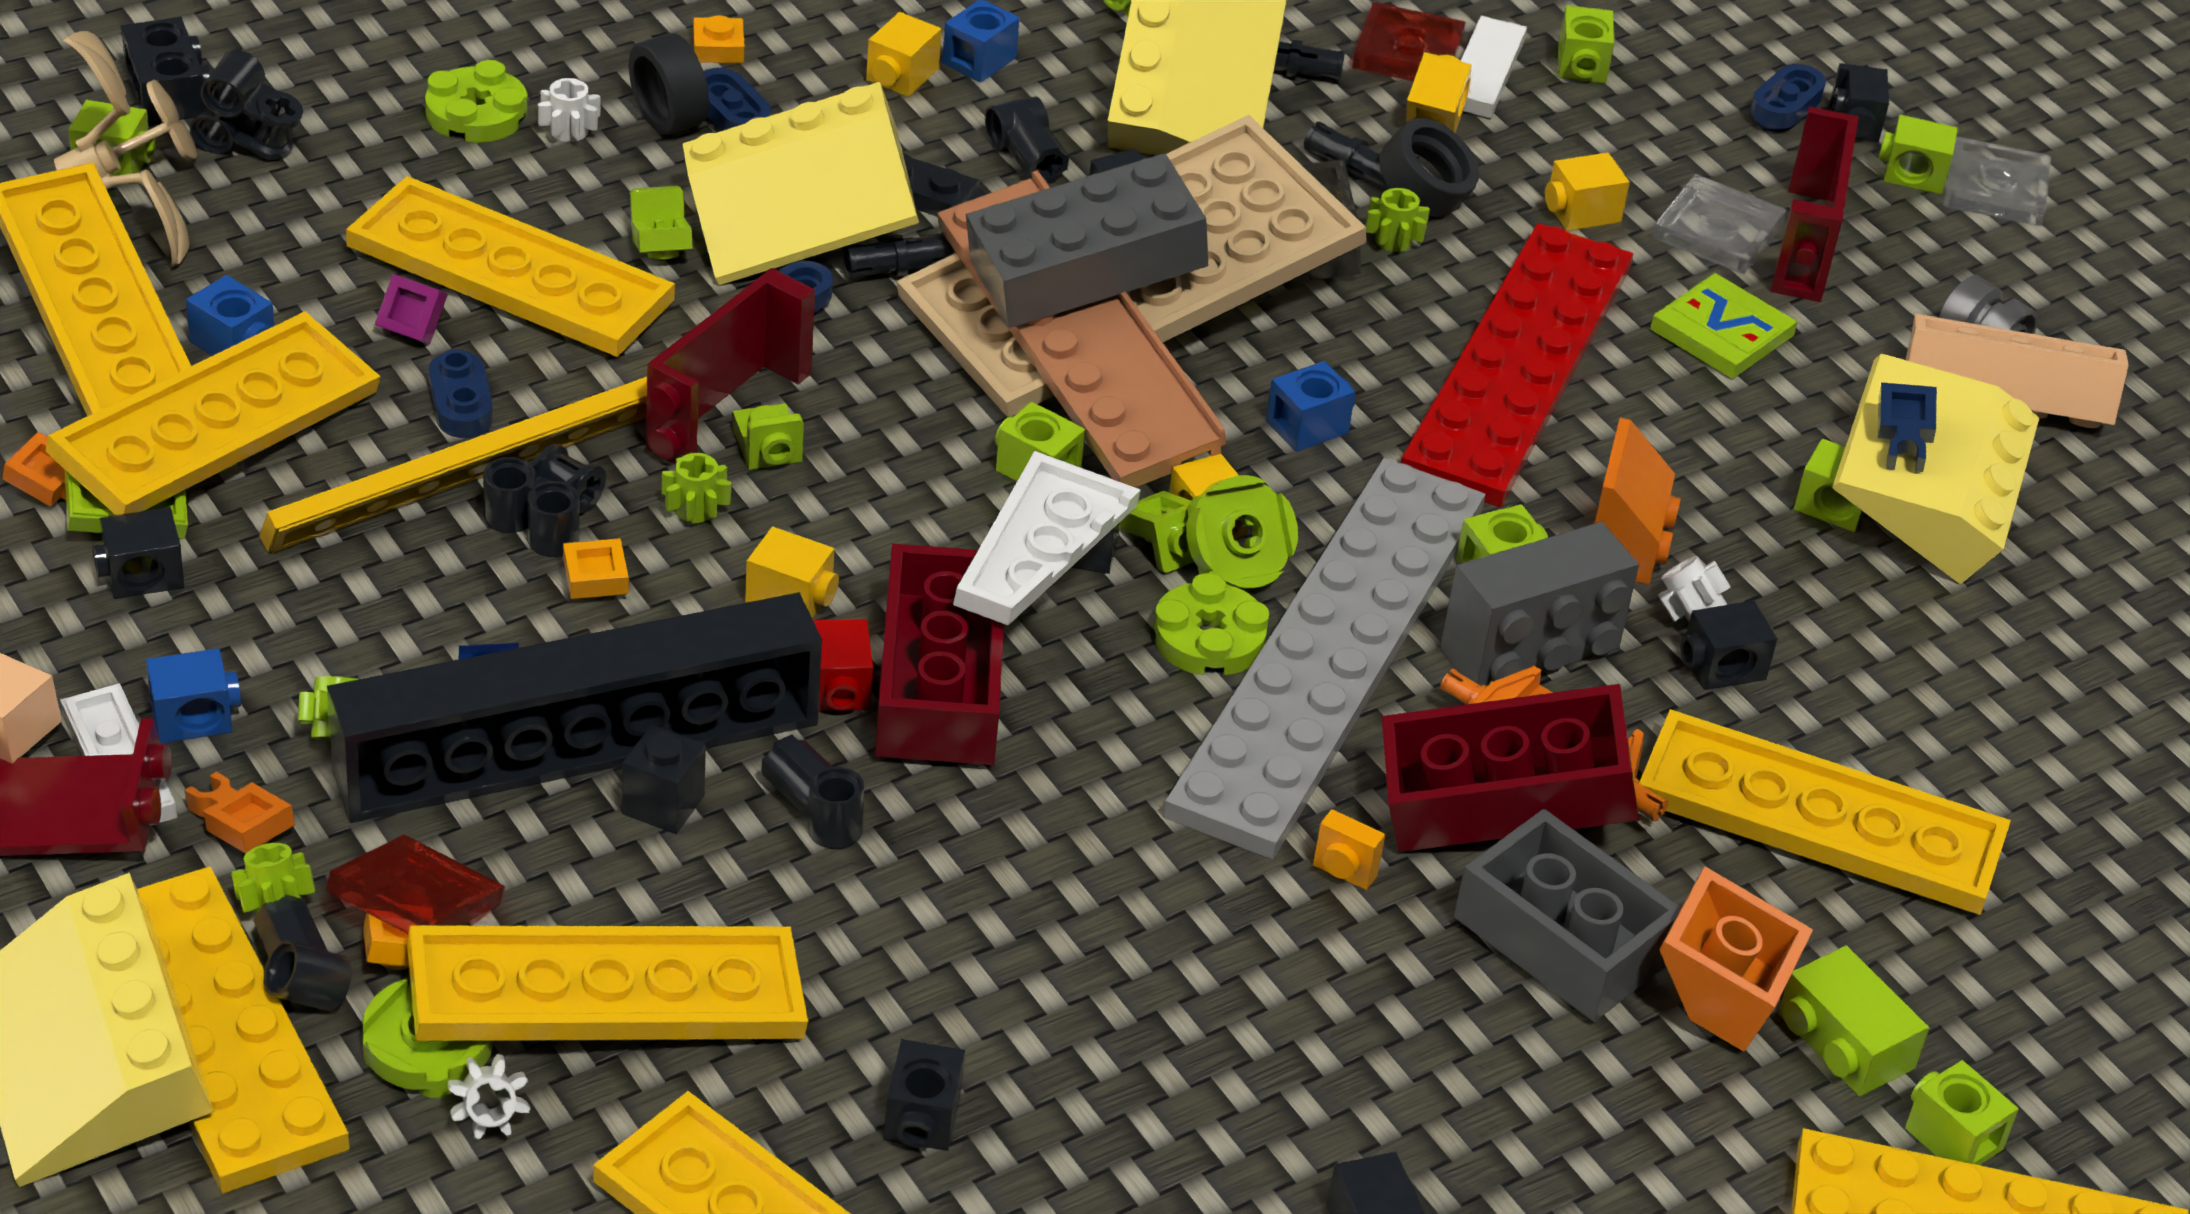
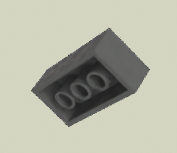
[966,153,1209,329]

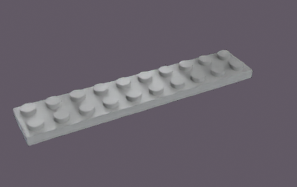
[1163,458,1486,860]

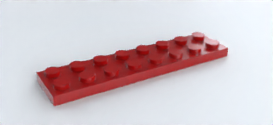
[1401,223,1634,508]

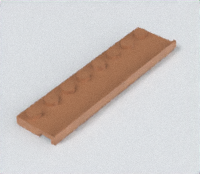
[937,170,1226,488]

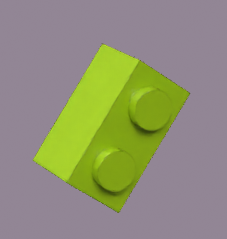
[1778,945,1930,1097]

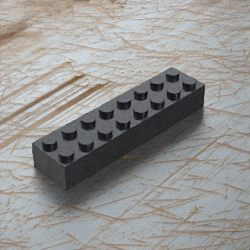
[327,592,822,823]

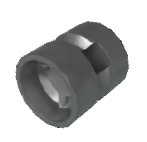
[1939,275,2038,334]

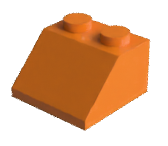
[1595,417,1681,585]
[1659,866,1813,1052]

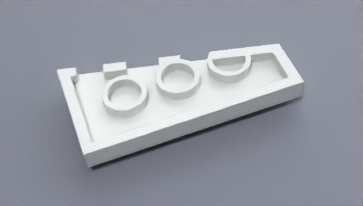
[953,451,1141,625]

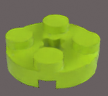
[425,60,528,143]
[1186,475,1298,590]
[1153,573,1269,675]
[363,979,494,1098]

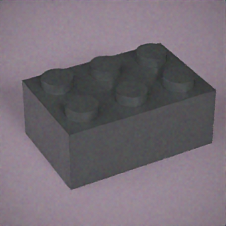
[1440,522,1639,686]
[1454,809,1681,1022]

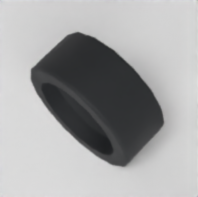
[628,33,709,135]
[1379,118,1479,217]

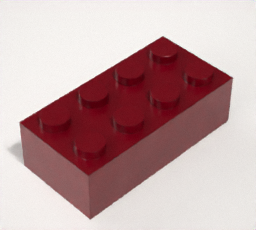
[875,543,1004,765]
[1382,684,1639,852]

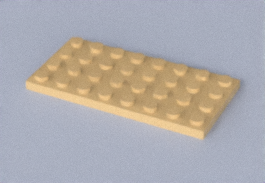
[897,115,1366,417]

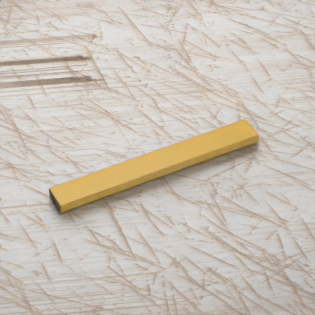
[259,377,647,553]

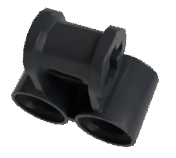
[190,50,304,160]
[483,444,606,558]

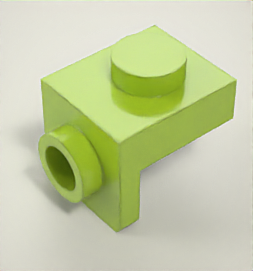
[630,186,693,259]

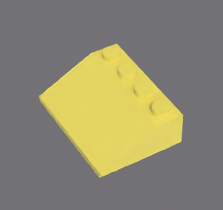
[1108,0,1287,156]
[682,82,919,286]
[1832,354,2039,584]
[0,873,214,1188]

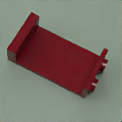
[1771,107,1859,302]
[646,268,815,465]
[0,718,171,856]

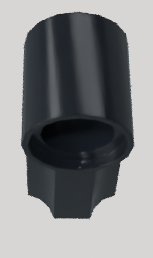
[985,96,1069,184]
[762,734,864,848]
[253,895,352,1012]

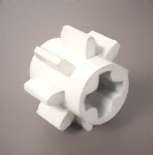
[538,78,600,142]
[1658,556,1730,622]
[447,1054,530,1139]

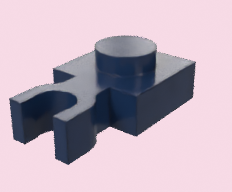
[1878,382,1937,472]

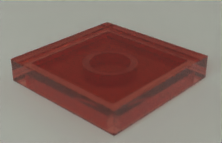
[1352,2,1466,81]
[326,834,505,934]

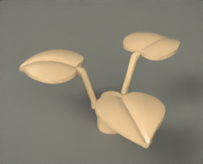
[54,31,197,267]

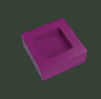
[374,274,448,345]

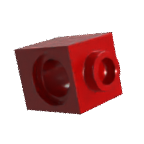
[813,619,873,711]

